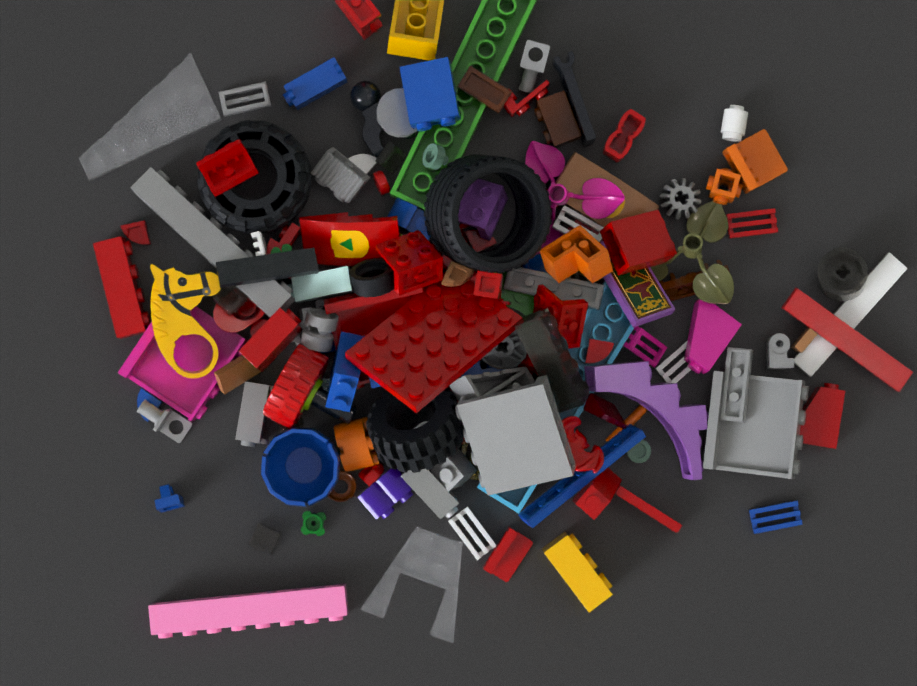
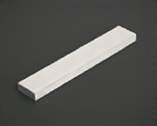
[794,252,908,377]

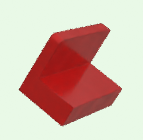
[483,526,533,582]

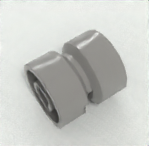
[300,308,339,352]

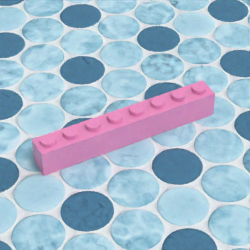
[148,584,349,638]

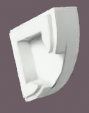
[349,154,379,174]

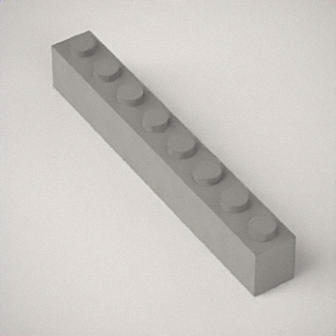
[130,167,295,317]

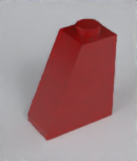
[800,383,845,449]
[572,468,622,520]

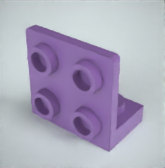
[458,179,508,240]

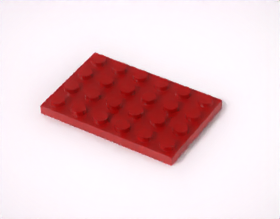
[345,272,523,413]

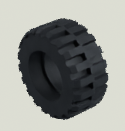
[366,387,464,473]

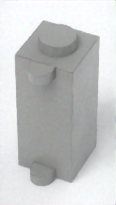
[235,381,273,447]

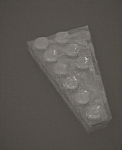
[79,53,222,181]

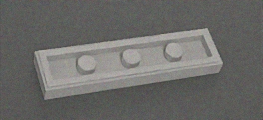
[503,267,605,310]

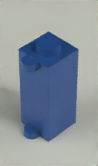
[283,57,348,111]

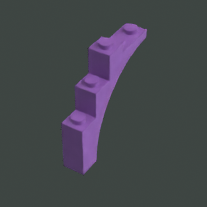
[584,361,709,480]

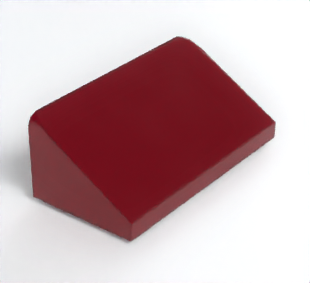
[583,393,627,429]

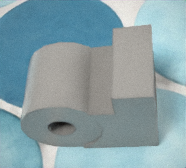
[766,333,794,369]

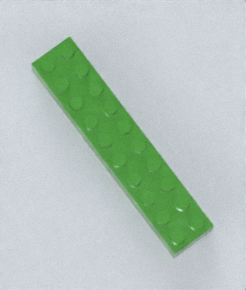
[390,0,538,211]

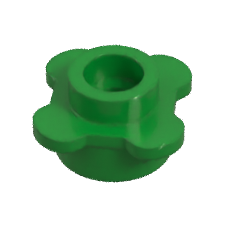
[301,511,326,536]

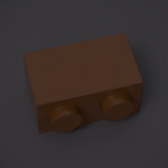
[534,90,582,148]

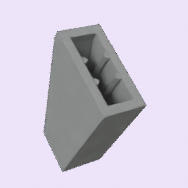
[401,469,460,519]

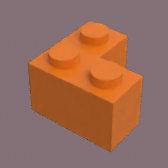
[540,225,613,283]

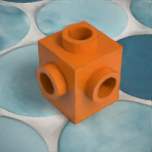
[706,168,743,205]

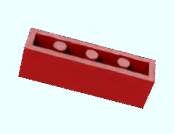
[93,236,151,339]

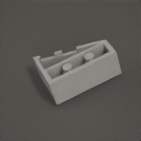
[449,366,535,401]

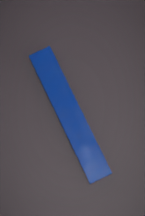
[518,424,646,528]

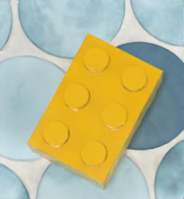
[542,531,613,613]

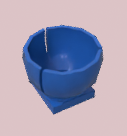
[261,427,340,507]

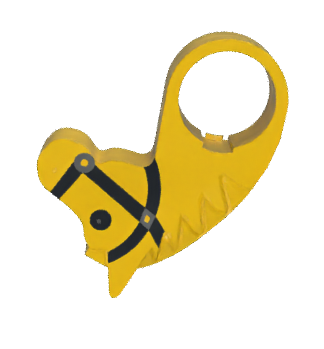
[150,264,221,378]

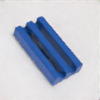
[749,500,803,534]

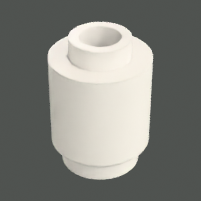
[721,105,748,142]

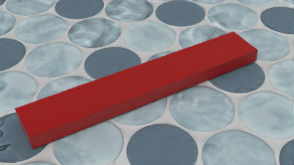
[782,288,913,392]

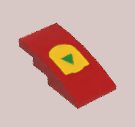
[299,212,400,266]

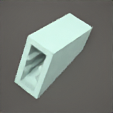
[288,266,353,303]

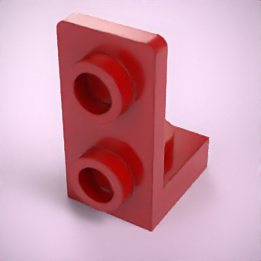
[504,80,550,117]

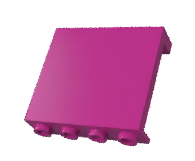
[118,306,248,421]

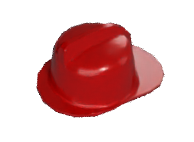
[213,288,265,333]

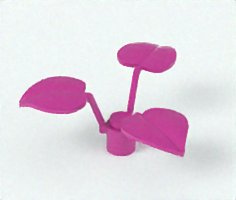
[525,141,625,255]

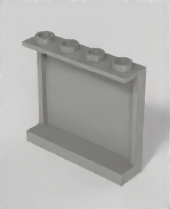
[703,371,809,479]
[455,375,576,496]

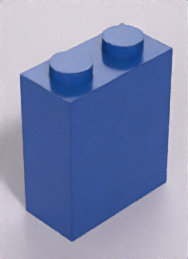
[400,57,461,131]
[325,331,365,412]

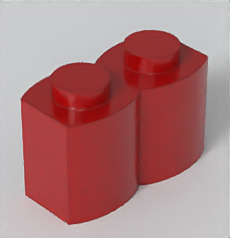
[603,109,646,163]

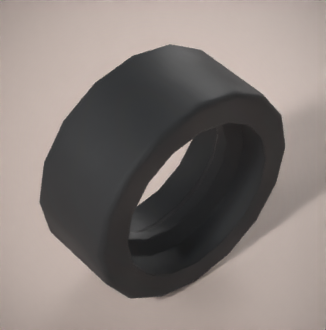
[349,258,394,297]

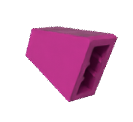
[684,298,742,374]

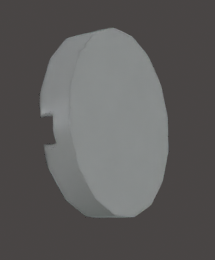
[376,88,417,138]

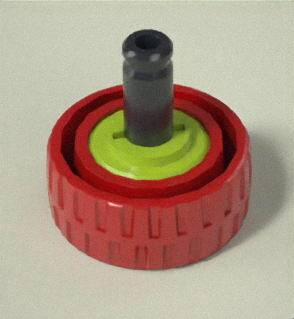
[263,344,357,428]

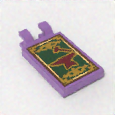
[600,241,675,328]

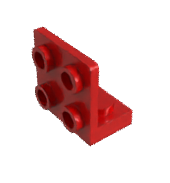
[376,230,443,296]
[530,284,588,350]

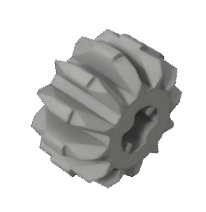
[660,178,701,220]

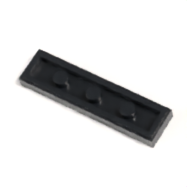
[216,248,319,288]

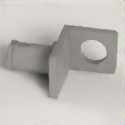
[519,39,550,93]
[137,399,193,443]

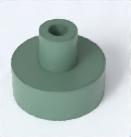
[422,143,449,170]

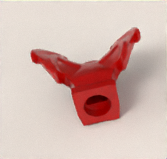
[562,416,604,474]

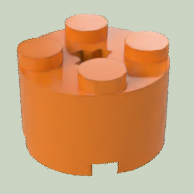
[334,417,380,472]

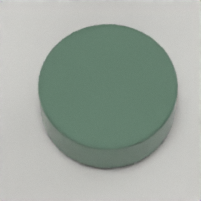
[626,439,651,463]

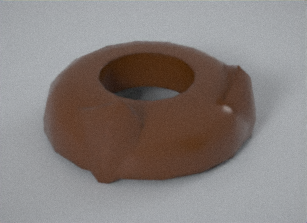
[328,471,357,502]

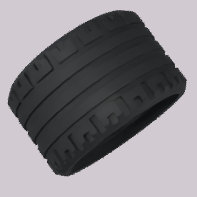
[424,154,552,273]

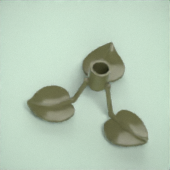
[650,201,734,304]

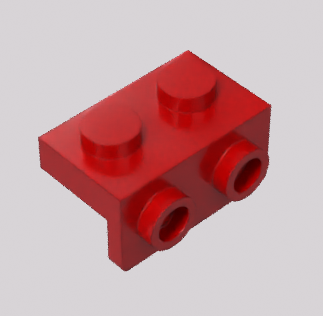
[196,139,259,197]

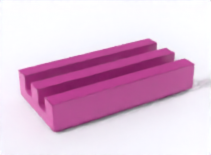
[623,326,667,368]

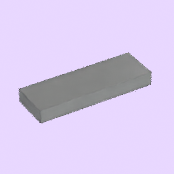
[720,347,753,423]

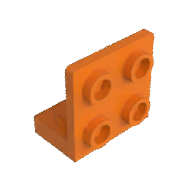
[722,129,788,194]

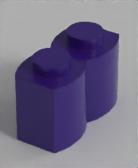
[357,468,413,520]

